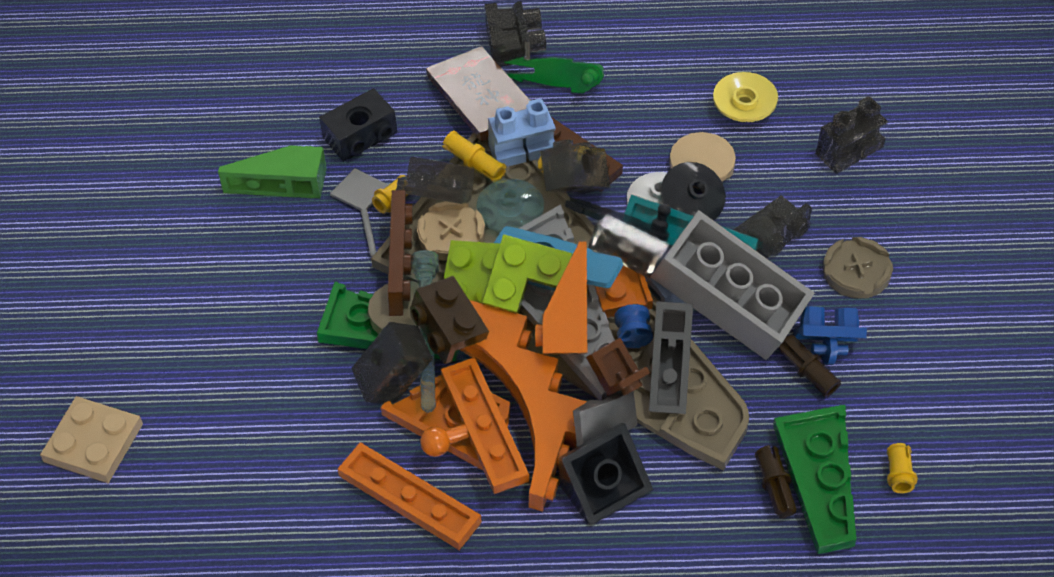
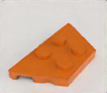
[380,375,510,470]

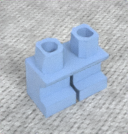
[488,99,558,167]

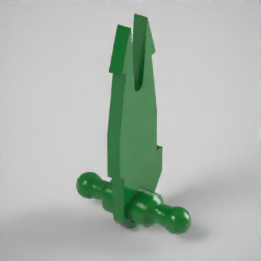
[504,57,604,93]

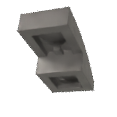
[573,391,637,447]

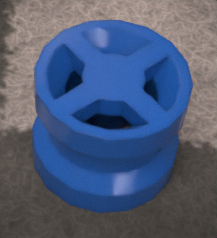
[614,304,653,348]

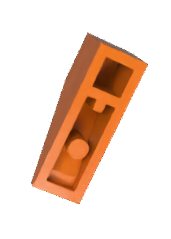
[535,241,587,355]

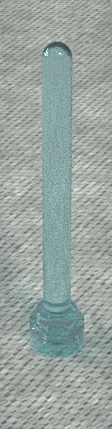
[411,250,439,413]

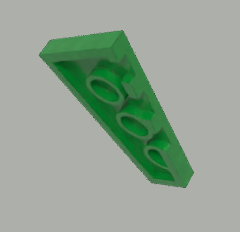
[317,282,459,361]
[773,404,857,554]

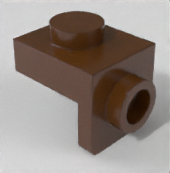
[586,338,650,396]

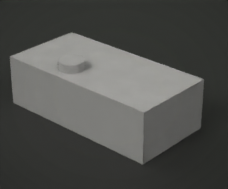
[651,210,815,360]

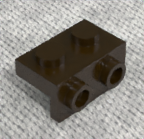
[410,276,489,364]

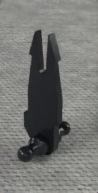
[565,197,671,264]

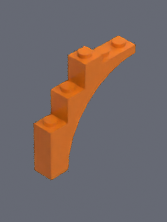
[459,300,587,512]

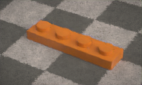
[337,442,482,551]

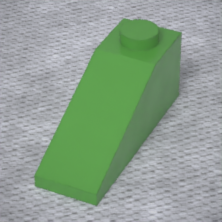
[218,145,327,199]

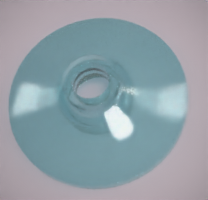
[477,179,544,233]

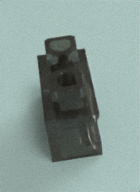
[484,1,546,67]
[815,96,888,174]

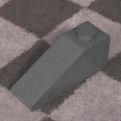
[649,301,693,414]

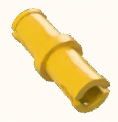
[442,130,507,183]

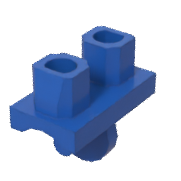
[793,306,867,365]

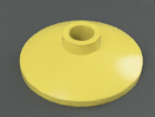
[713,72,778,122]

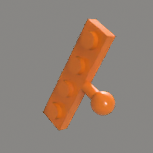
[420,357,530,494]

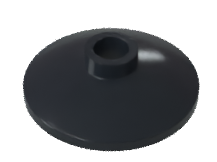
[660,162,726,221]

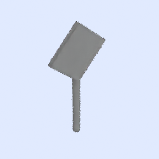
[330,168,388,257]

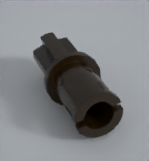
[778,335,842,398]
[755,445,796,519]

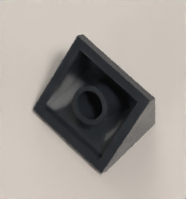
[558,423,654,525]

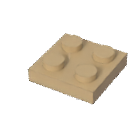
[40,396,143,483]

